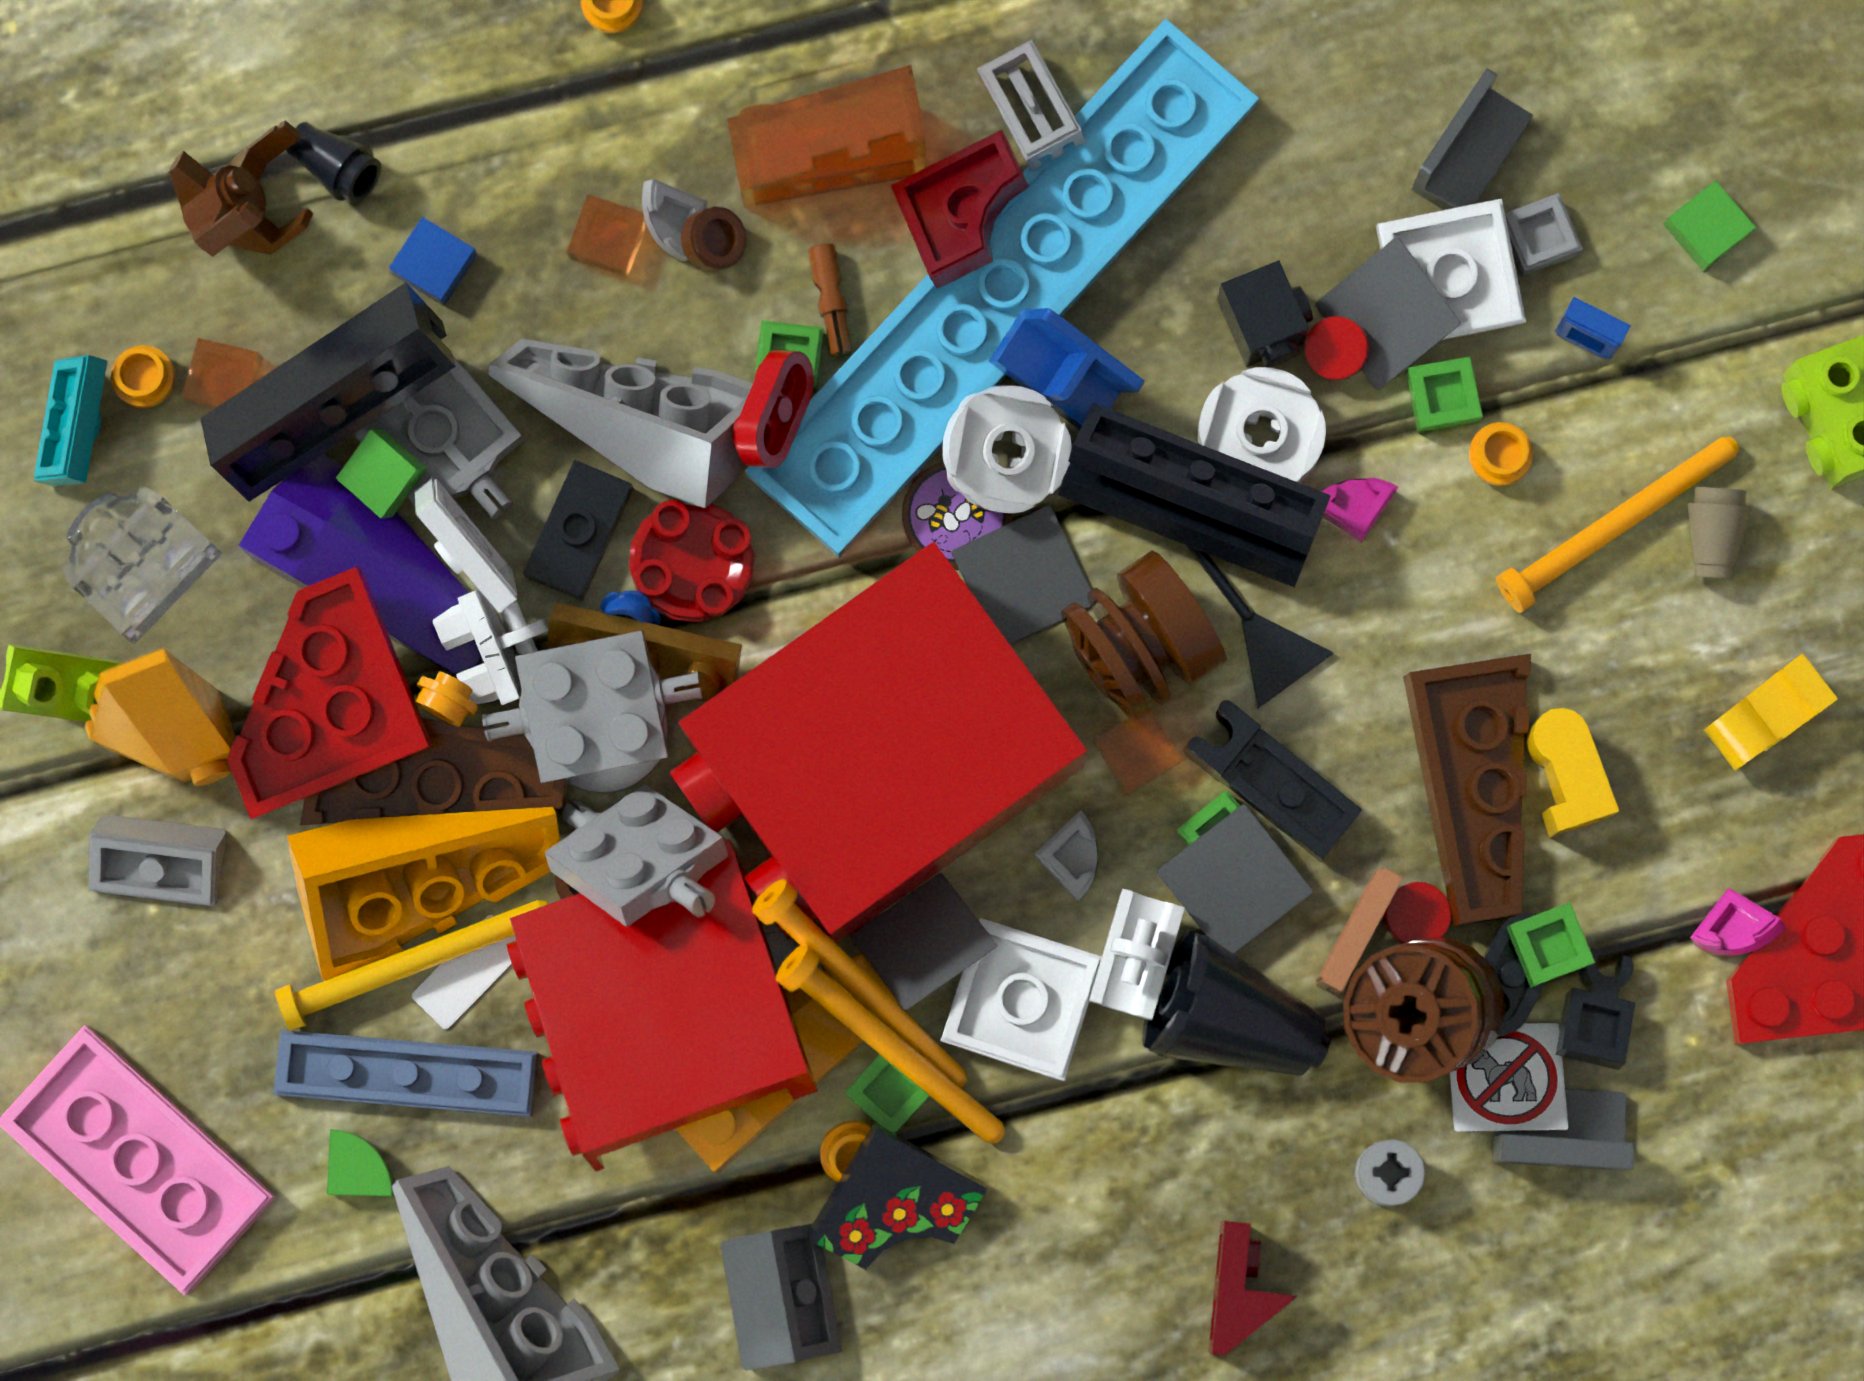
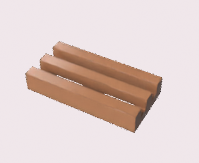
[1315,867,1403,996]

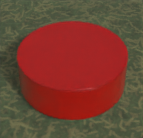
[1304,316,1370,380]
[1384,882,1451,944]

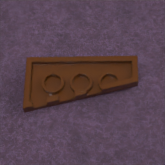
[300,717,570,826]

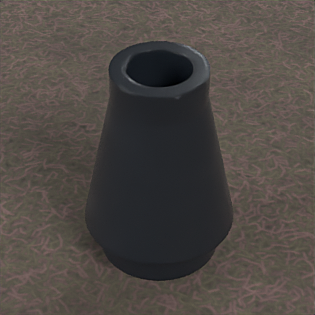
[286,122,381,203]

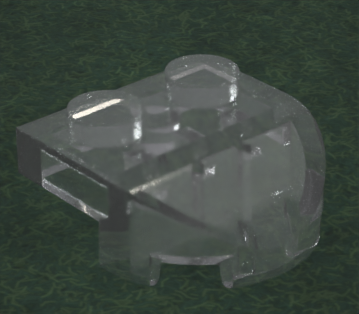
[62,487,223,645]

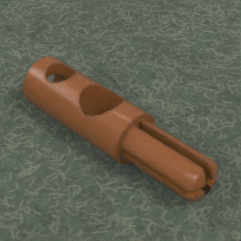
[808,243,852,357]

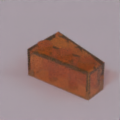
[727,65,927,208]

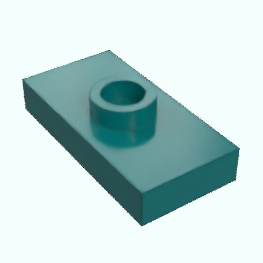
[34,355,108,486]

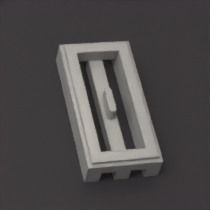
[977,39,1087,171]

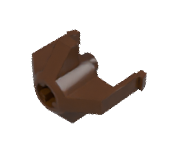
[169,120,313,256]

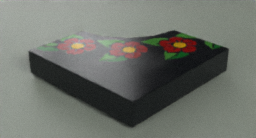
[807,1123,988,1270]

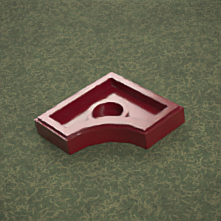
[891,130,1029,289]

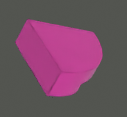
[1322,478,1398,543]
[1690,888,1786,955]

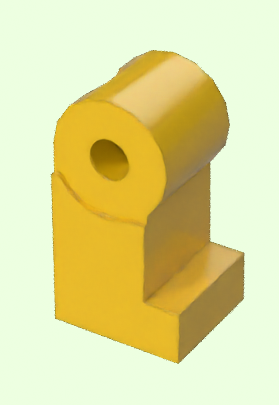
[1704,653,1838,771]
[1526,708,1619,838]

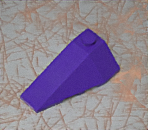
[238,454,482,676]

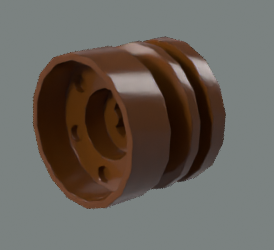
[1061,550,1227,723]
[1343,937,1504,1083]

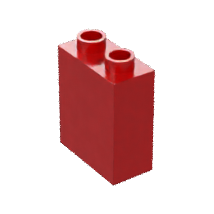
[669,541,1087,944]

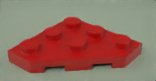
[227,567,433,819]
[1726,834,1864,1045]

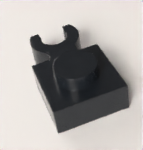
[1556,947,1635,1070]

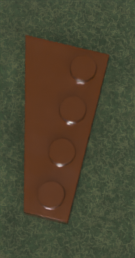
[1403,653,1531,927]

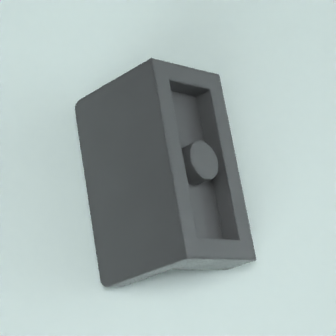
[1411,68,1534,210]
[1492,1088,1634,1171]
[721,1223,842,1370]

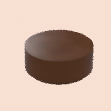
[681,206,747,271]

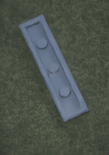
[273,1030,539,1117]

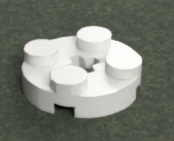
[1198,367,1326,483]
[942,386,1071,513]

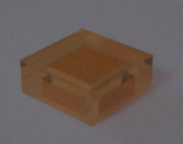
[567,194,646,277]
[181,338,263,409]
[1093,706,1182,796]

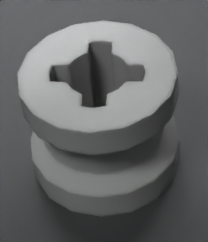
[1354,1139,1425,1206]

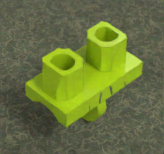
[0,644,123,722]

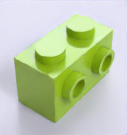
[1781,335,1864,489]

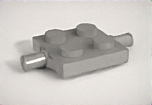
[354,356,524,520]
[482,630,703,783]
[544,784,728,927]

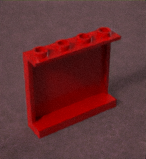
[507,839,818,1172]

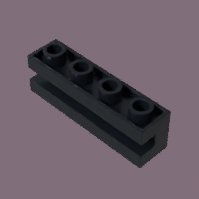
[200,282,456,502]
[1058,403,1331,588]

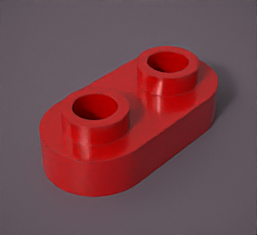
[732,350,814,468]

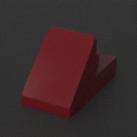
[1208,1221,1297,1355]

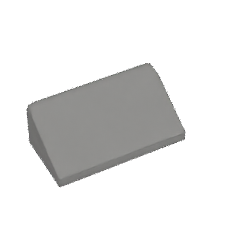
[88,815,226,907]

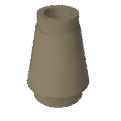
[1687,487,1752,579]

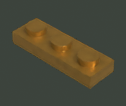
[547,602,742,702]

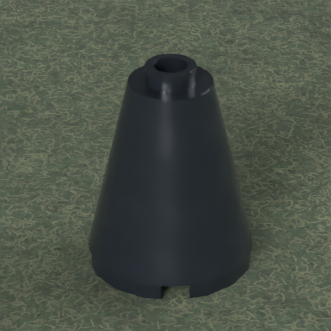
[1142,930,1331,1076]

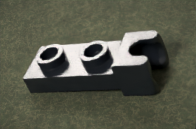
[1184,700,1362,862]

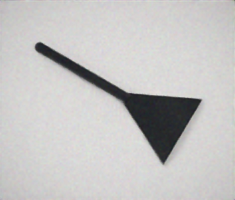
[1186,545,1334,709]

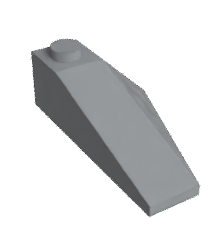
[488,339,753,508]
[392,1166,620,1381]

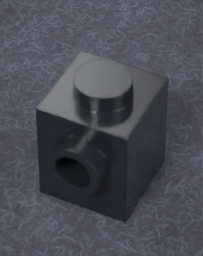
[1217,260,1313,367]

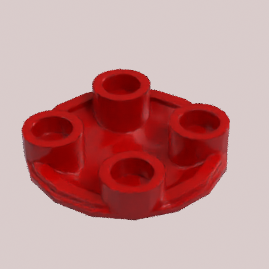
[629,500,754,623]

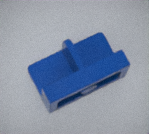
[989,308,1145,430]

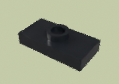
[523,459,634,602]

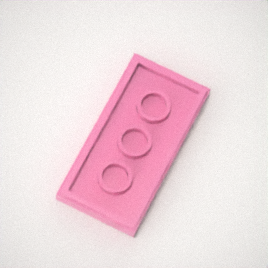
[0,1025,277,1295]

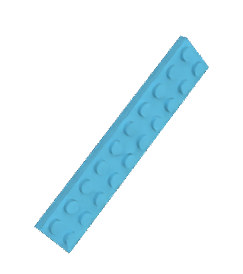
[745,18,1259,559]

